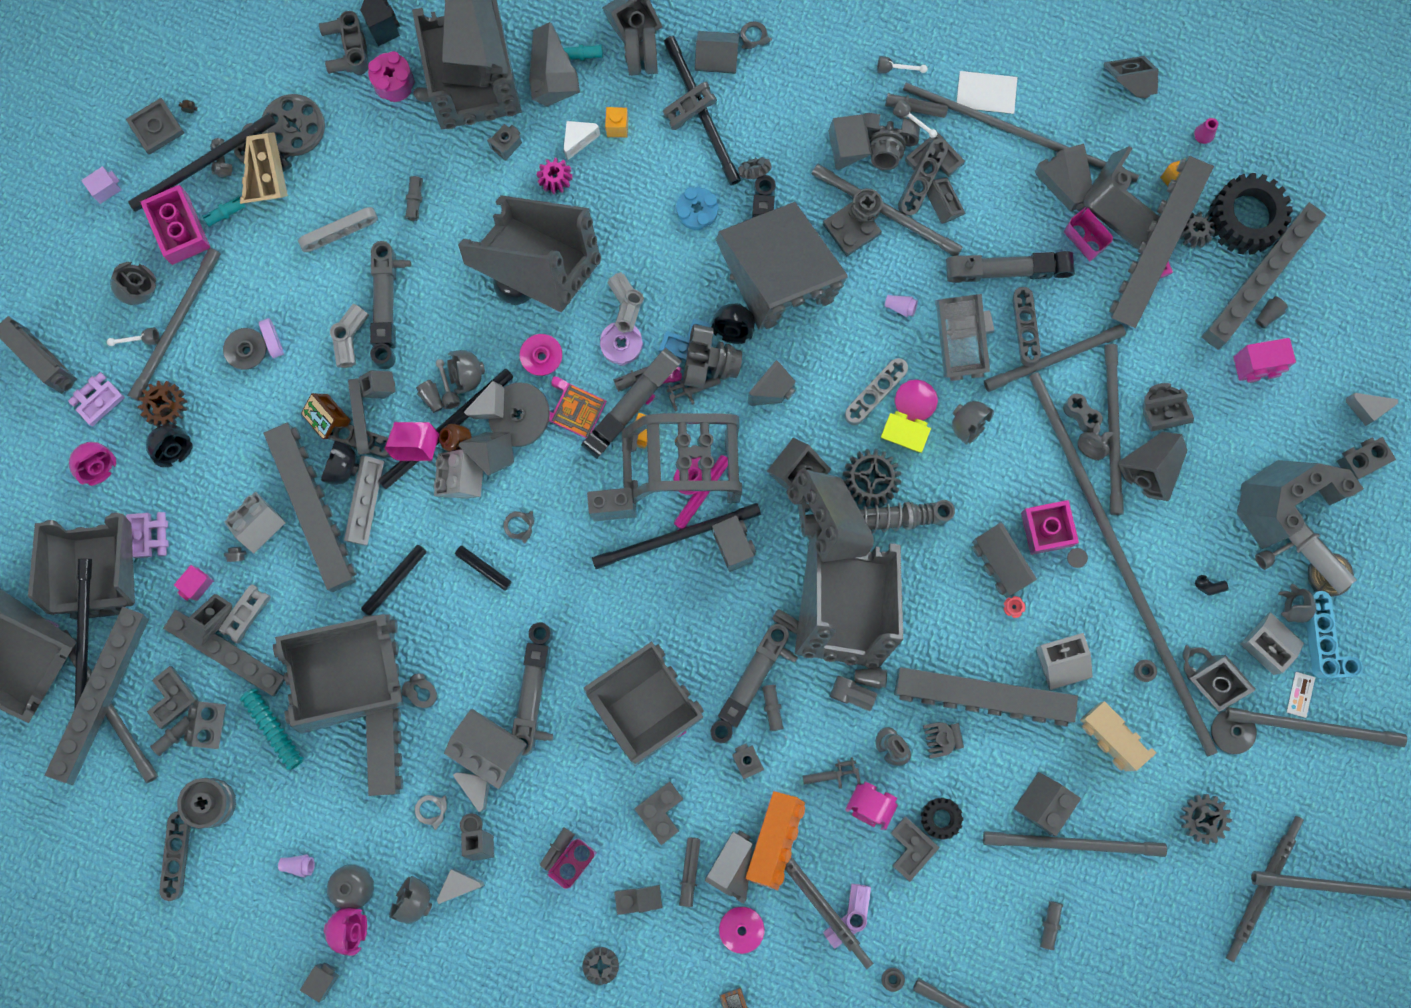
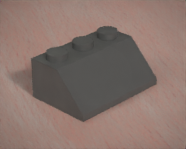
[972,522,1037,598]
[444,709,527,789]

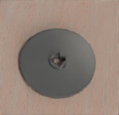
[489,382,550,447]

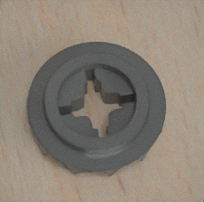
[738,157,772,179]
[582,947,619,985]

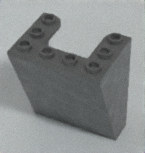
[412,0,522,130]
[458,195,601,312]
[716,202,848,330]
[795,530,903,668]
[0,588,76,723]
[273,614,404,734]

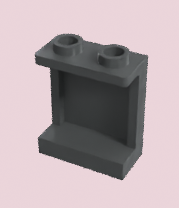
[587,488,637,522]

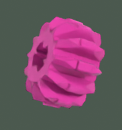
[537,157,573,194]

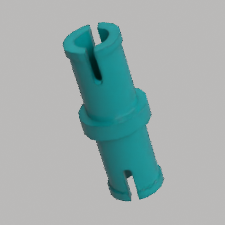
[563,44,603,61]
[202,195,246,227]

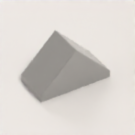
[464,381,504,419]
[1346,393,1398,426]
[453,772,490,812]
[437,868,485,904]

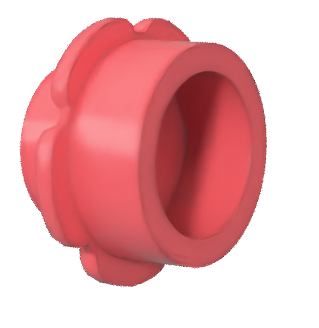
[1004,596,1025,618]

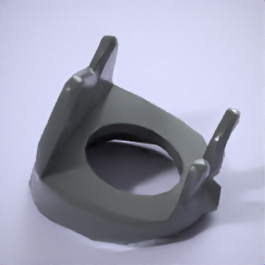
[1078,423,1113,460]
[1278,584,1316,623]

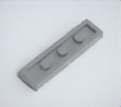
[344,456,384,545]

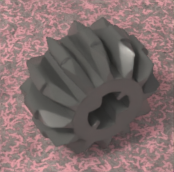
[1179,212,1216,249]

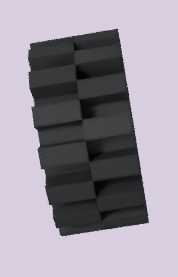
[921,798,963,839]

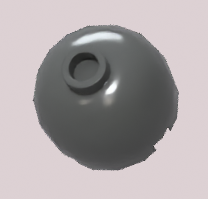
[110,262,156,305]
[447,350,485,394]
[952,401,994,444]
[327,864,374,909]
[389,876,432,924]

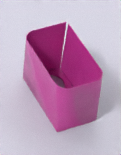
[1064,207,1113,262]
[385,422,439,461]
[547,838,597,889]

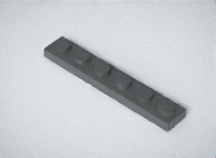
[163,610,285,697]

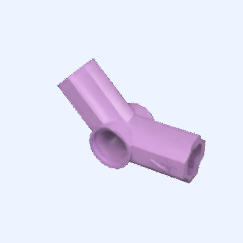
[823,884,871,949]

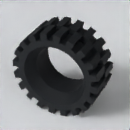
[1208,173,1293,255]

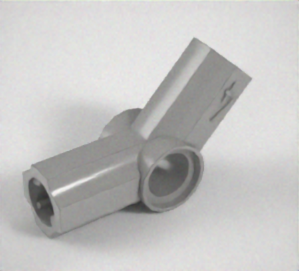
[607,272,644,333]
[330,304,369,368]

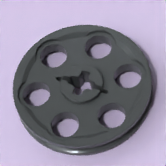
[262,94,325,156]

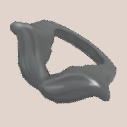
[740,21,772,49]
[504,511,534,544]
[1183,645,1212,679]

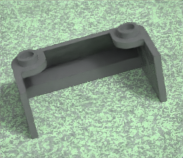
[1084,146,1160,249]

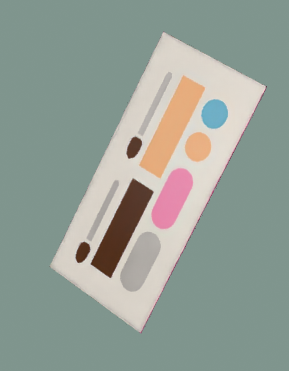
[1287,672,1315,718]

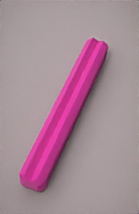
[674,455,728,529]

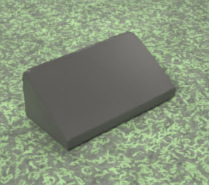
[927,177,966,224]

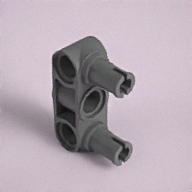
[319,11,369,75]

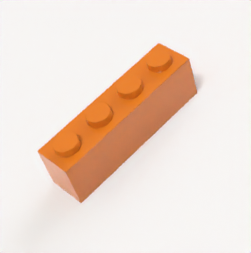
[745,791,805,890]

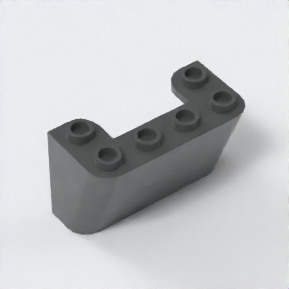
[786,469,874,562]

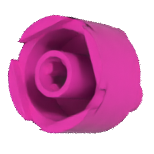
[368,51,415,102]
[845,782,898,831]

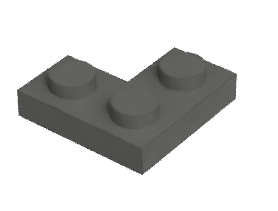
[905,132,965,177]
[147,666,198,729]
[635,781,683,845]
[890,816,940,882]

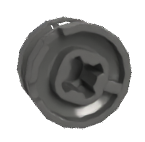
[851,188,883,223]

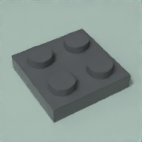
[126,98,184,155]
[823,202,882,257]

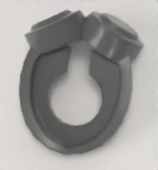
[402,673,437,708]

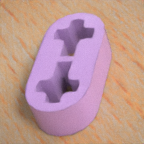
[259,318,284,358]

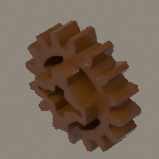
[138,381,187,427]

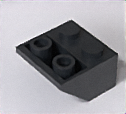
[360,0,400,46]

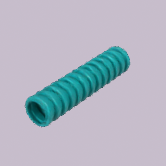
[240,688,304,770]

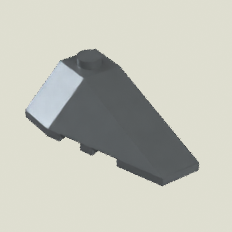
[529,22,580,107]

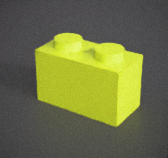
[880,411,931,453]

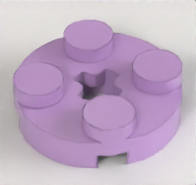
[600,323,643,366]

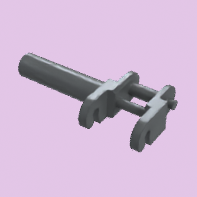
[667,376,721,411]
[803,757,861,789]

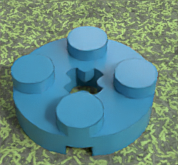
[676,187,718,230]

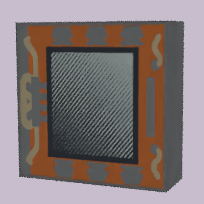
[719,987,748,1008]

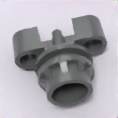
[863,113,920,170]
[683,324,742,388]

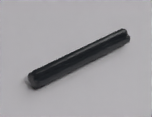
[361,545,426,616]

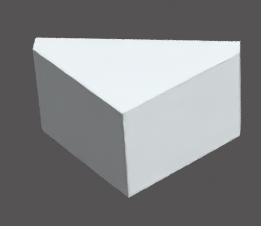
[564,121,600,160]

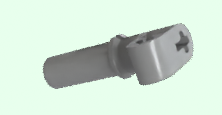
[1289,522,1357,594]

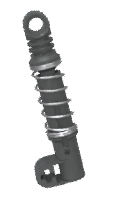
[798,498,955,537]

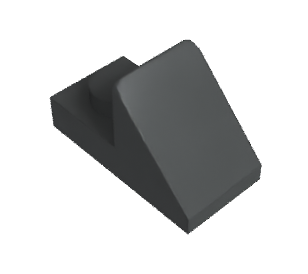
[614,885,663,915]

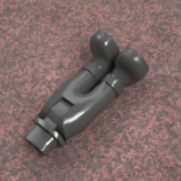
[875,727,911,766]

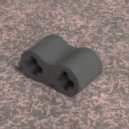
[1063,394,1103,433]

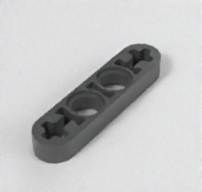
[898,138,948,215]
[1013,287,1041,367]
[348,378,370,455]
[314,425,390,458]
[159,811,191,901]

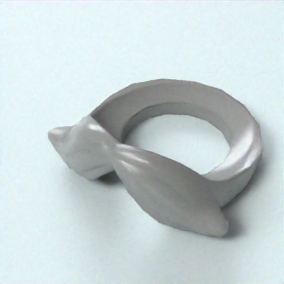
[415,795,447,830]

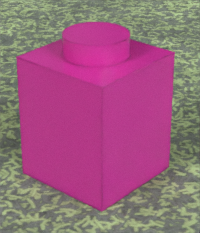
[174,565,214,601]

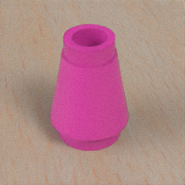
[1194,118,1218,144]

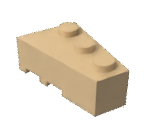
[240,132,288,204]
[1080,701,1156,771]

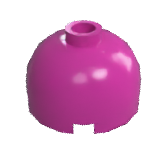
[69,442,116,486]
[324,908,367,956]

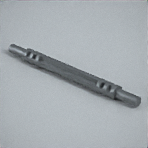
[1226,816,1304,962]
[785,857,874,969]

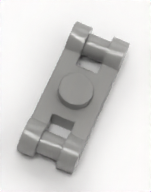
[219,584,271,644]

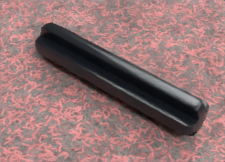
[455,546,512,591]

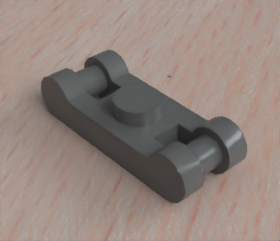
[663,82,717,130]

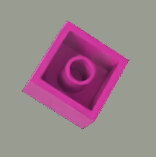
[1233,338,1296,383]
[1021,500,1079,555]

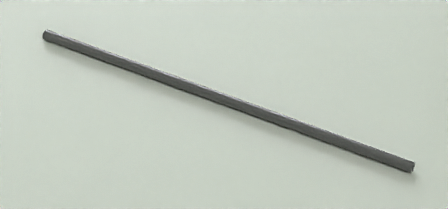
[1029,372,1218,757]

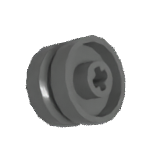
[624,27,658,76]
[177,778,236,829]

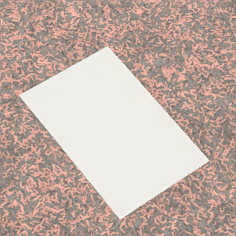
[957,71,1017,114]

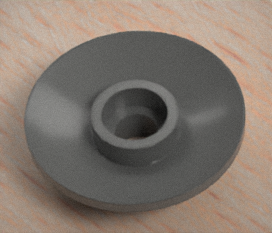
[223,328,266,370]
[1211,711,1257,754]

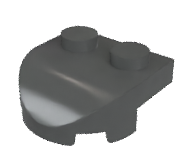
[1143,383,1194,432]

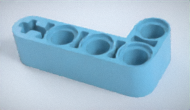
[1306,591,1363,679]

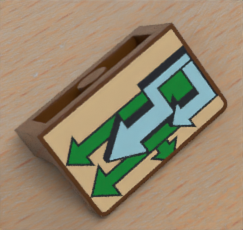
[301,393,351,439]

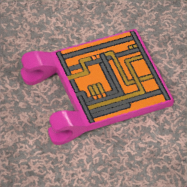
[549,376,607,438]

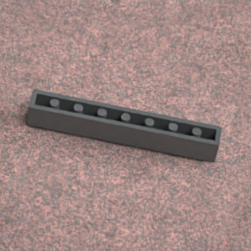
[1109,156,1214,328]
[1201,202,1326,350]
[263,422,357,593]
[44,607,149,785]
[363,614,403,796]
[894,667,1078,727]

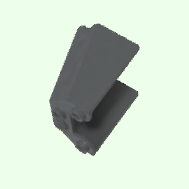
[442,0,508,87]
[1237,460,1364,549]
[28,513,135,619]
[584,641,704,767]

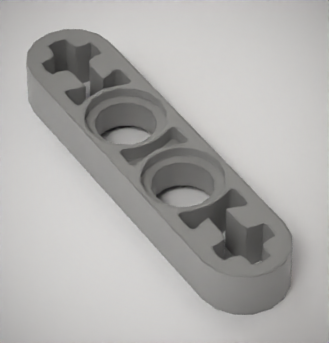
[298,207,378,252]
[845,358,908,425]

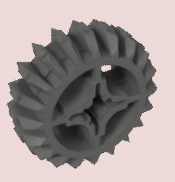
[843,449,901,507]

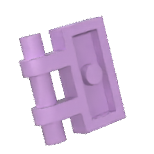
[68,372,125,427]
[126,512,169,558]

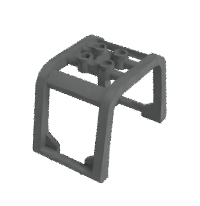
[622,413,742,504]

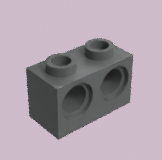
[1337,437,1396,480]
[184,701,226,749]

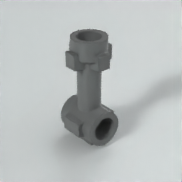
[210,138,232,178]

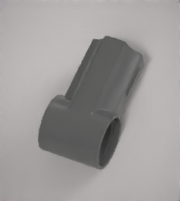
[830,676,877,711]

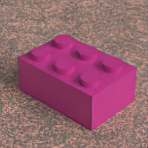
[141,185,211,265]

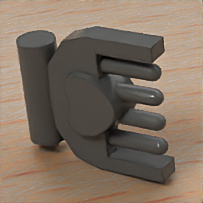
[923,722,964,758]

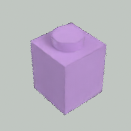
[81,166,121,204]

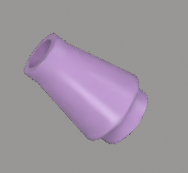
[885,295,918,317]
[278,855,315,878]

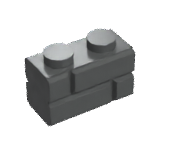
[183,594,233,646]

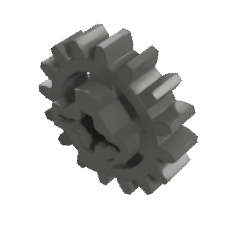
[1180,794,1232,844]

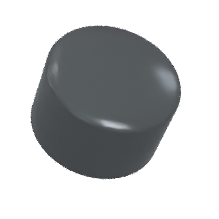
[1067,548,1088,568]

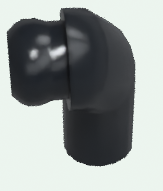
[1195,575,1229,596]

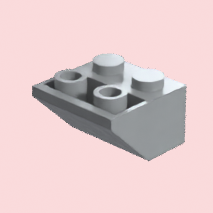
[434,450,483,499]
[224,491,286,553]
[1240,612,1304,675]
[1036,633,1093,690]

